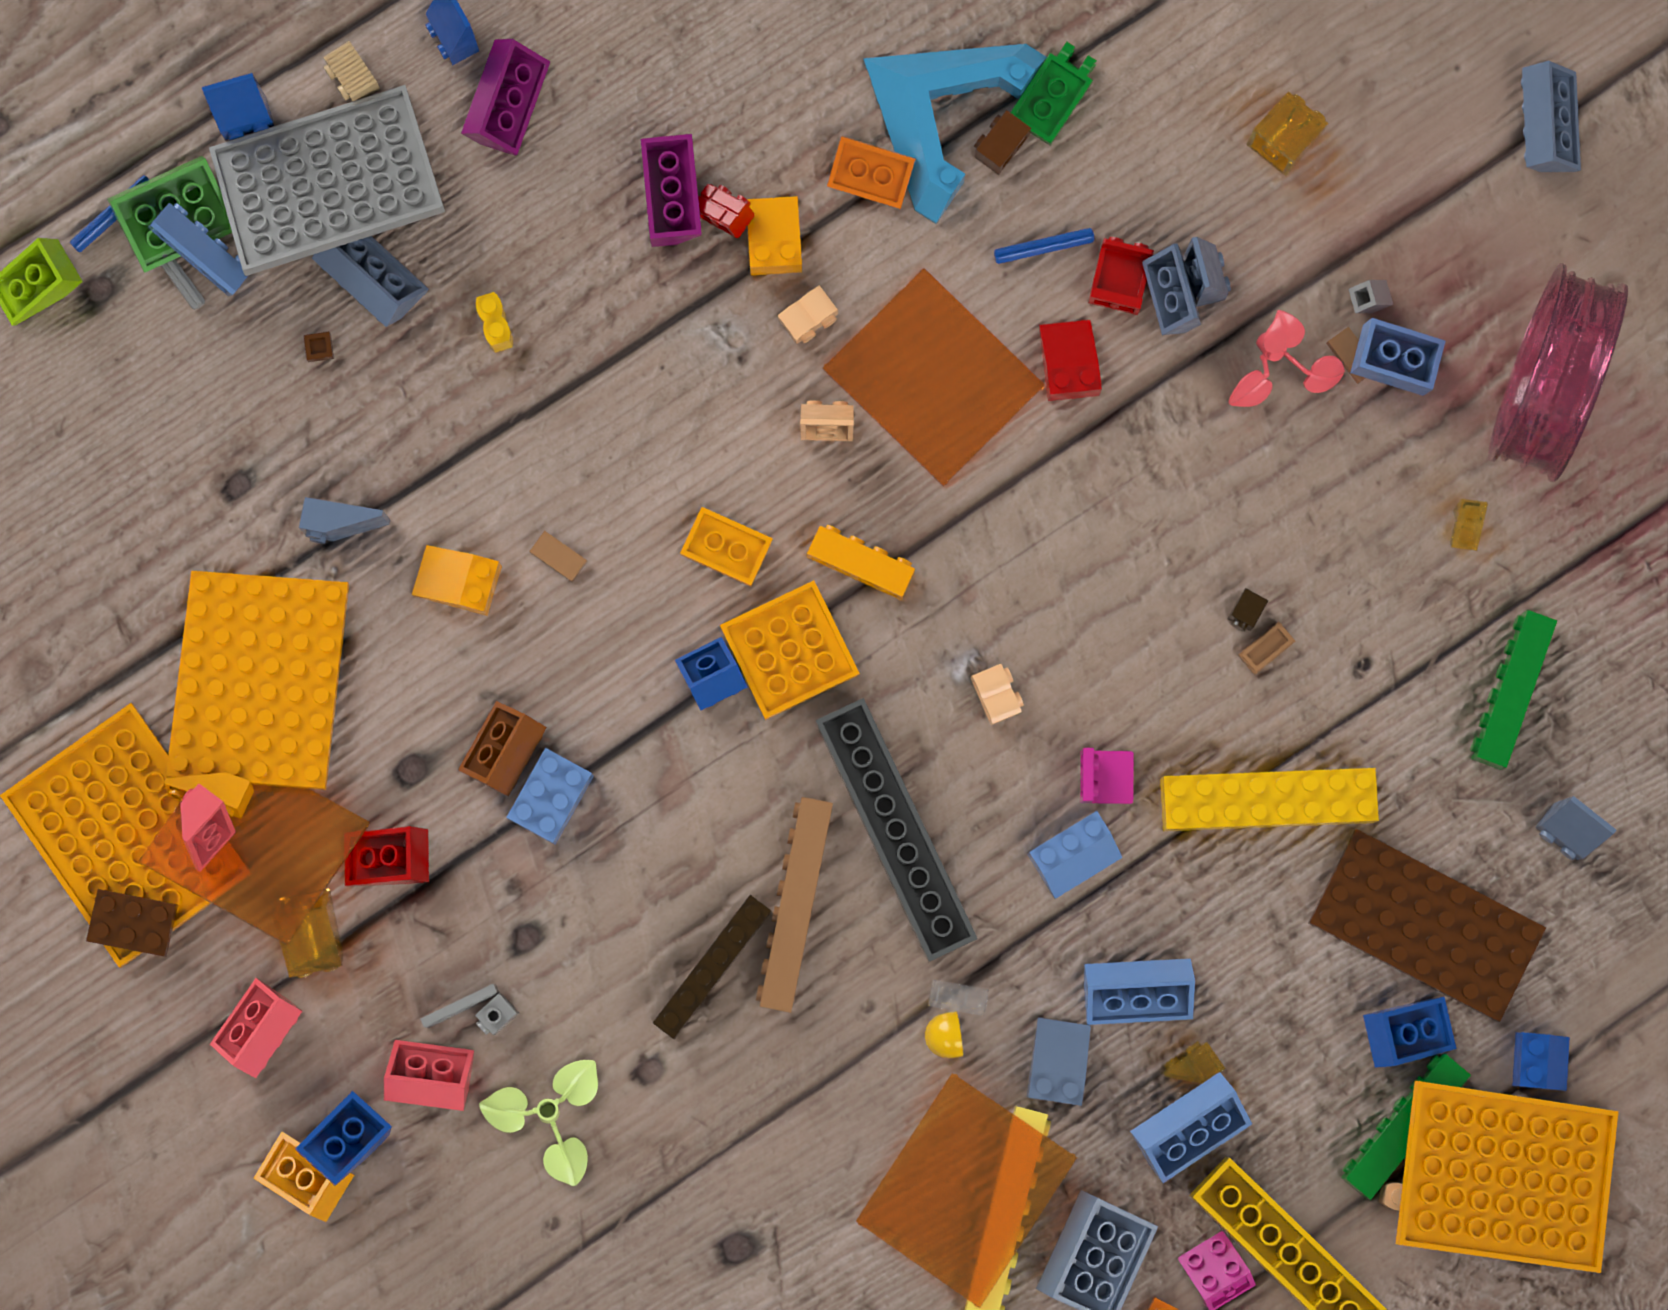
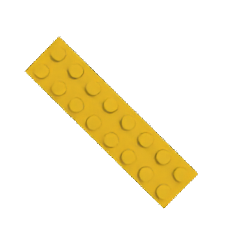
[1160,768,1379,832]
[1189,1157,1387,1310]

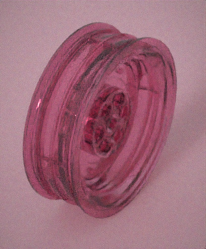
[1488,263,1628,482]

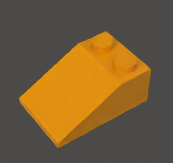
[747,196,802,275]
[412,545,502,616]
[253,1132,354,1222]

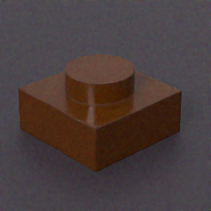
[304,331,334,362]

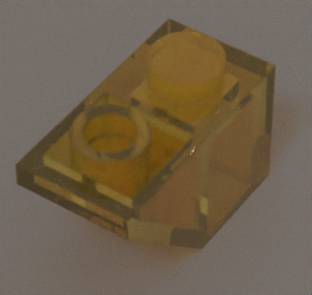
[1160,1041,1226,1084]

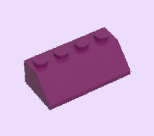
[461,39,550,156]
[640,134,702,247]

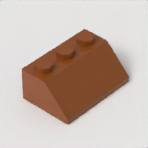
[458,701,547,797]

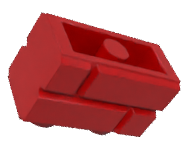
[698,184,755,238]

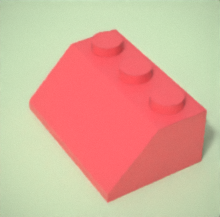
[180,784,236,872]
[210,978,302,1078]
[384,1040,474,1111]

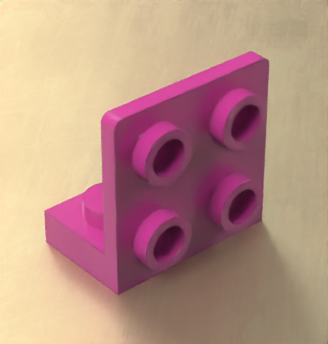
[1080,748,1134,804]
[1178,1231,1256,1310]

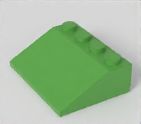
[107,156,232,273]

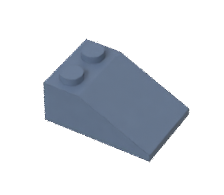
[1183,237,1231,307]
[299,497,390,544]
[1535,796,1616,860]
[1026,1018,1091,1106]

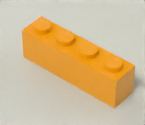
[807,525,915,601]

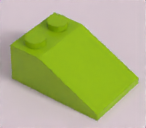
[0,238,83,326]

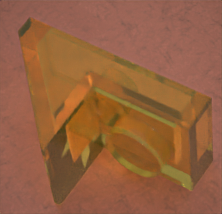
[1450,499,1488,551]

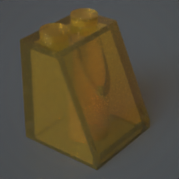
[1246,91,1328,176]
[273,889,343,978]

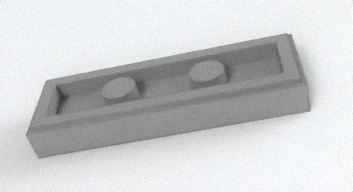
[420,984,500,1028]

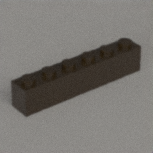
[653,895,772,1039]

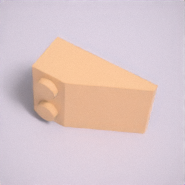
[800,400,854,441]

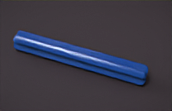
[70,175,150,252]
[994,228,1095,264]

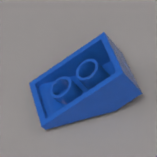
[425,0,479,65]
[202,73,275,140]
[1363,997,1457,1068]
[295,1091,392,1186]

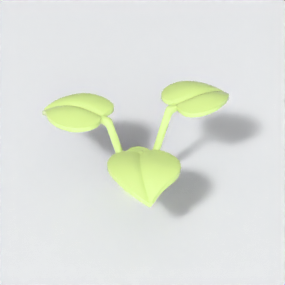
[479,1060,598,1186]

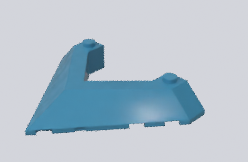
[863,44,1047,224]

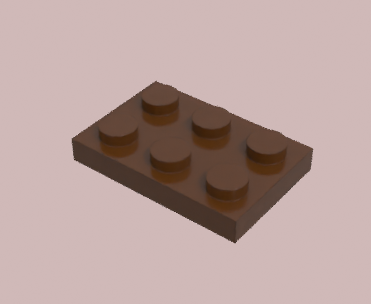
[86,889,178,957]

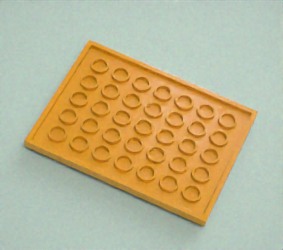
[166,571,349,790]
[0,703,252,968]
[1395,1081,1619,1273]

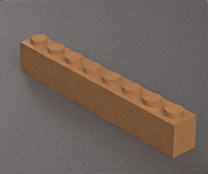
[756,797,833,1013]

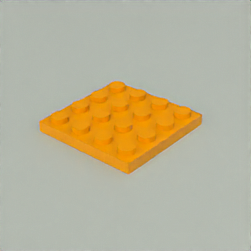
[720,580,860,720]

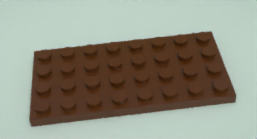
[1308,829,1547,1022]

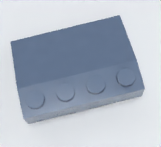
[1036,1190,1158,1310]

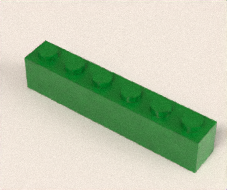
[1470,610,1557,770]
[1341,1054,1471,1200]

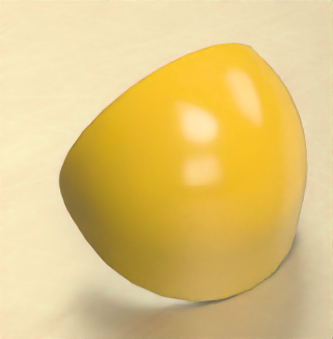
[925,1011,963,1058]

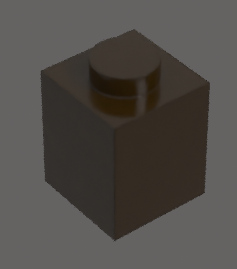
[1227,588,1269,632]

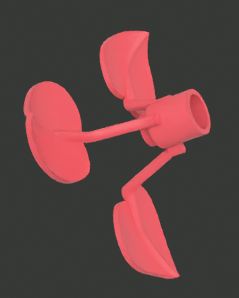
[1228,310,1345,407]

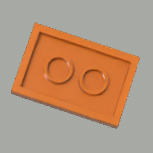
[827,136,916,209]

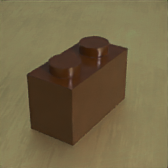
[974,110,1031,175]

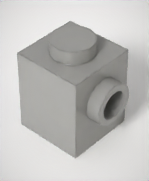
[1349,280,1393,314]
[475,993,519,1035]

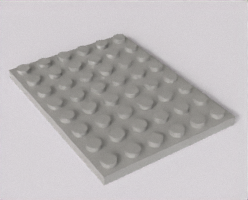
[209,85,445,276]

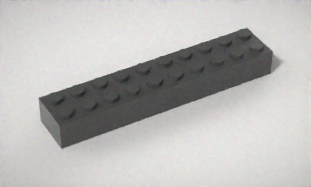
[816,698,978,963]

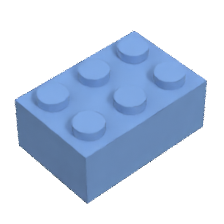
[1350,318,1446,396]
[506,748,594,845]

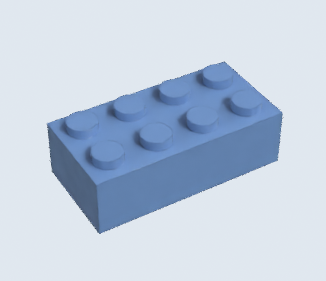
[1130,1072,1252,1183]

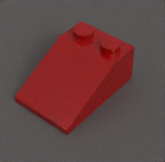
[1039,320,1102,401]
[344,826,429,887]

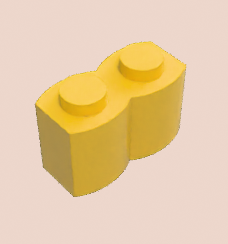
[476,292,513,353]

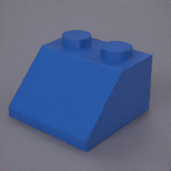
[675,637,747,711]
[1512,1032,1570,1091]

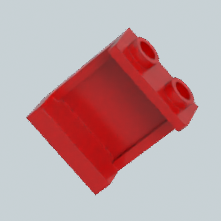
[1088,237,1154,315]

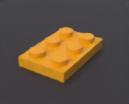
[680,507,773,587]

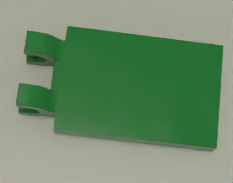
[1010,41,1097,146]

